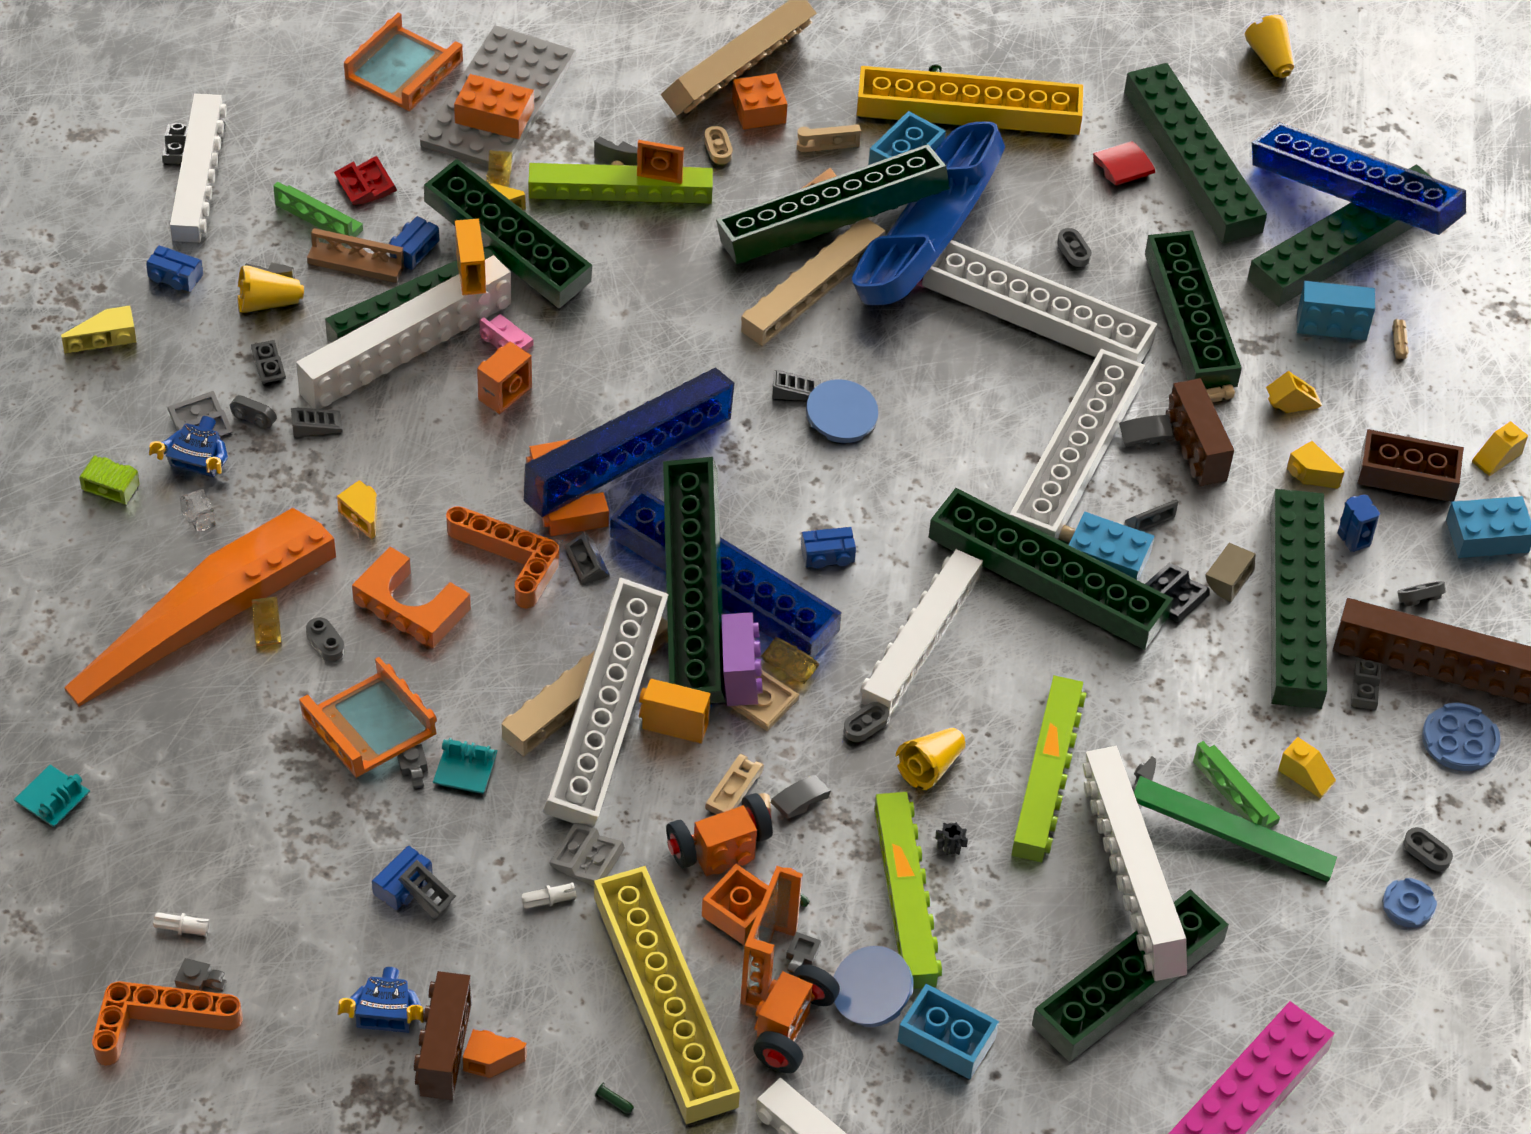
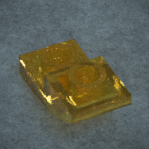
[486,150,513,188]
[251,597,282,646]
[761,637,820,684]

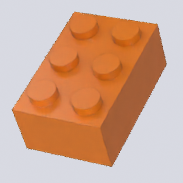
[454,74,534,139]

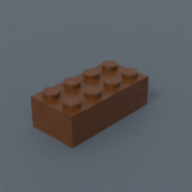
[1165,378,1234,487]
[1357,429,1464,502]
[414,971,472,1100]

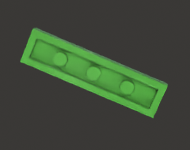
[273,181,363,237]
[1193,741,1280,829]

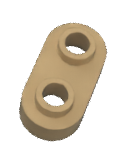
[704,126,733,164]

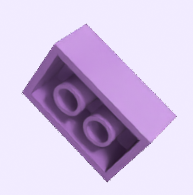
[722,613,763,706]

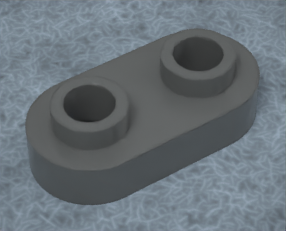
[1057,228,1092,267]
[230,395,277,428]
[1397,581,1447,606]
[306,617,345,661]
[843,702,890,742]
[1403,827,1453,871]

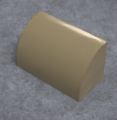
[1205,543,1256,602]

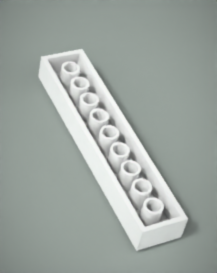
[922,240,1157,363]
[296,255,511,409]
[1010,349,1145,539]
[542,578,668,828]
[1082,746,1187,981]

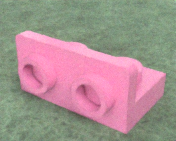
[479,314,534,351]

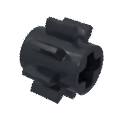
[935,822,968,855]

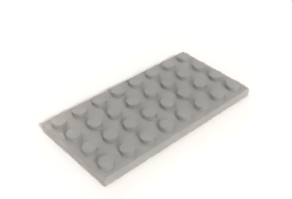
[420,25,576,172]

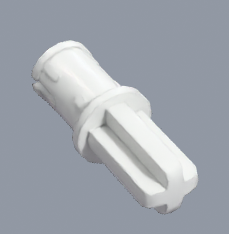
[521,882,576,909]
[153,913,209,937]

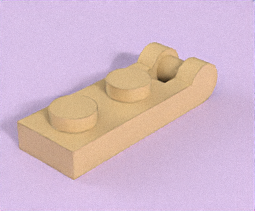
[796,125,861,152]
[705,754,764,814]

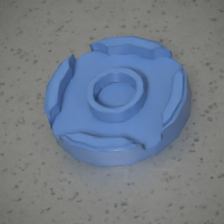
[1382,878,1437,927]

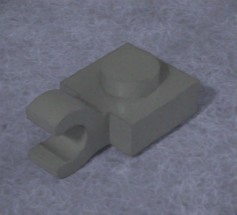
[397,744,428,789]
[786,932,822,975]
[174,958,227,991]

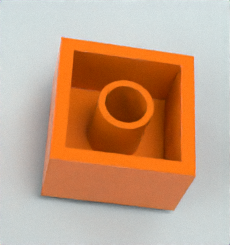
[732,73,788,130]
[477,341,532,414]
[702,864,773,945]

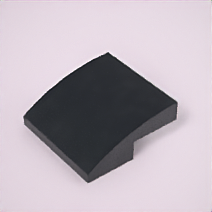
[1145,562,1210,623]

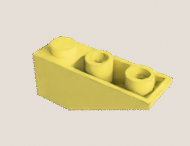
[61,306,137,354]

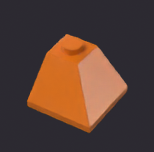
[637,140,684,184]

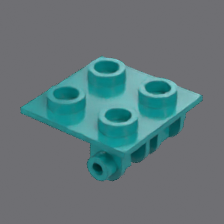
[433,738,498,794]
[14,764,90,827]

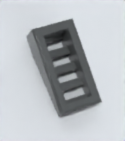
[772,370,821,401]
[291,408,343,437]
[398,860,456,920]

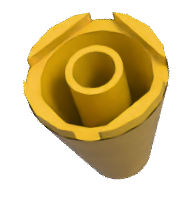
[1244,15,1294,78]
[237,265,304,313]
[896,728,966,790]

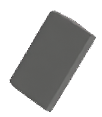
[1125,499,1178,531]
[564,532,610,584]

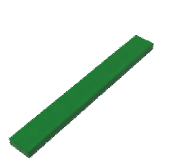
[1134,776,1337,882]

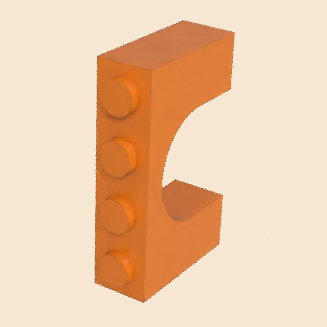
[526,437,609,536]
[352,547,471,648]

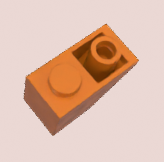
[463,1029,527,1078]

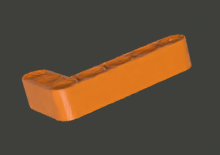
[446,506,559,609]
[92,981,243,1066]

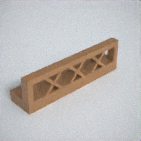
[307,228,404,283]

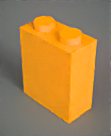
[455,219,486,295]
[639,678,711,744]

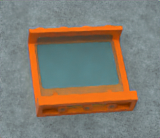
[344,12,463,112]
[299,657,437,778]
[740,866,803,1009]

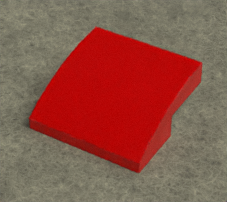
[1093,141,1156,185]
[334,155,397,205]

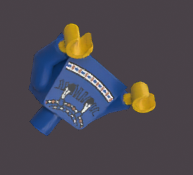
[149,416,228,478]
[337,967,424,1033]

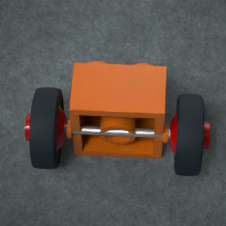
[666,793,773,877]
[753,965,840,1073]

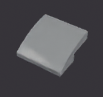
[167,391,233,437]
[549,823,625,886]

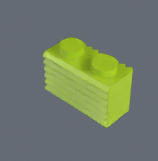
[79,455,140,505]

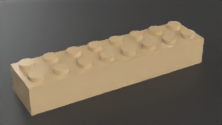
[660,0,817,116]

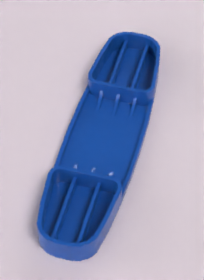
[852,121,1005,305]

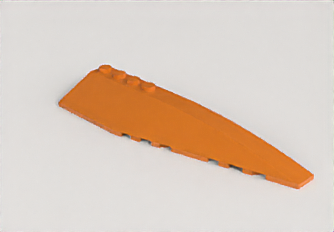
[64,508,336,707]

